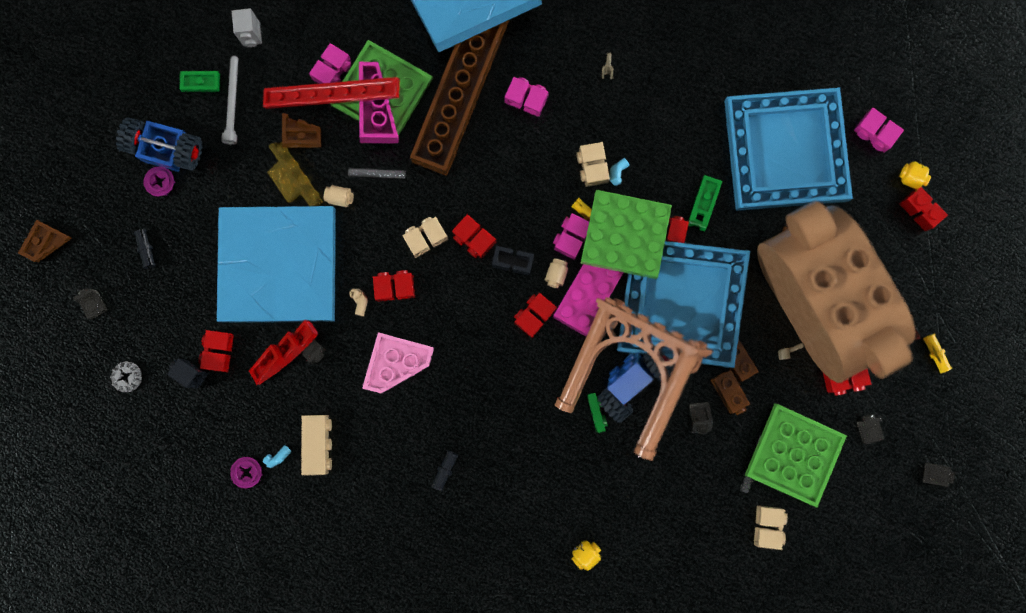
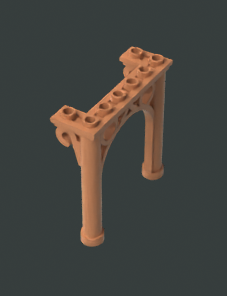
[555,297,713,460]

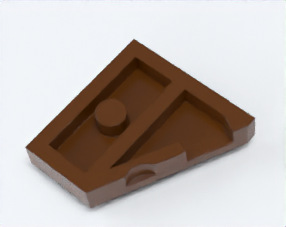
[282,113,321,148]
[18,220,72,263]

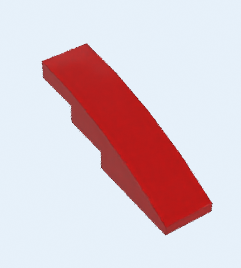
[249,320,318,385]

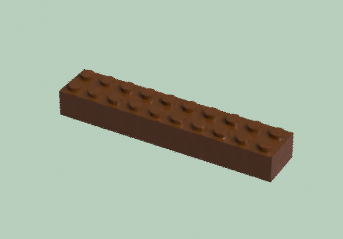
[410,19,510,176]

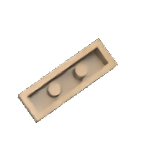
[302,415,332,475]

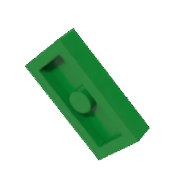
[180,71,220,92]
[587,393,608,433]

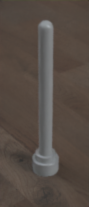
[221,56,238,144]

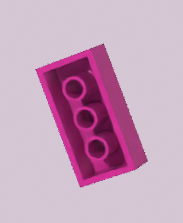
[553,264,624,336]

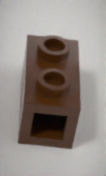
[729,339,759,382]
[711,370,750,415]

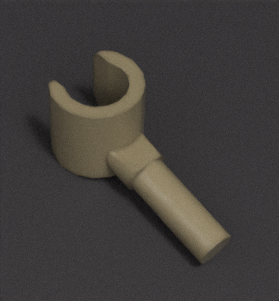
[602,53,613,79]
[778,343,804,360]

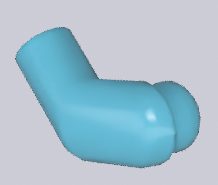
[609,158,629,186]
[263,445,291,468]

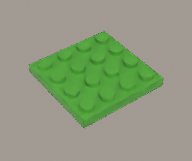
[330,40,433,136]
[581,190,672,279]
[745,404,847,507]

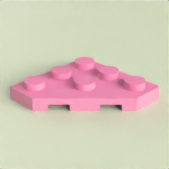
[362,333,434,393]

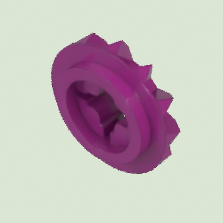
[144,167,175,197]
[230,457,262,488]

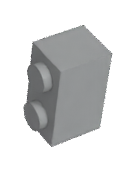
[232,8,262,47]

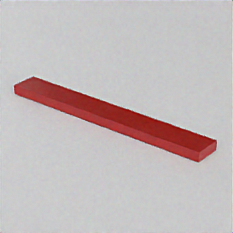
[263,77,400,108]

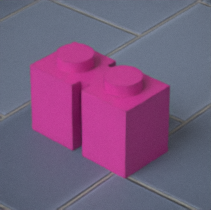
[309,43,352,84]
[505,77,548,117]
[854,108,904,152]
[553,213,589,260]

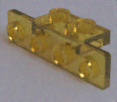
[267,142,323,207]

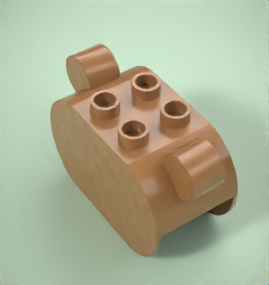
[757,201,915,383]

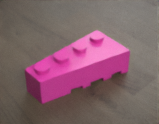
[359,62,399,143]

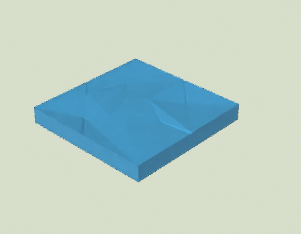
[411,0,542,53]
[725,88,853,211]
[217,206,335,323]
[617,241,750,368]

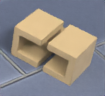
[577,142,610,187]
[402,217,448,258]
[754,506,787,550]

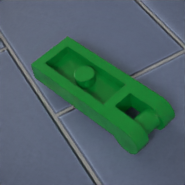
[688,175,722,232]

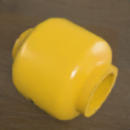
[900,162,931,189]
[572,541,601,570]

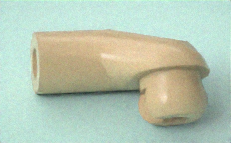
[350,288,368,316]

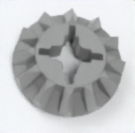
[110,361,142,392]

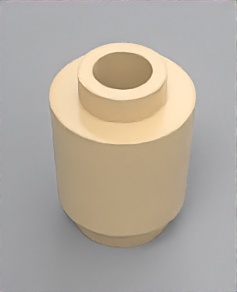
[324,185,353,207]
[545,259,568,288]

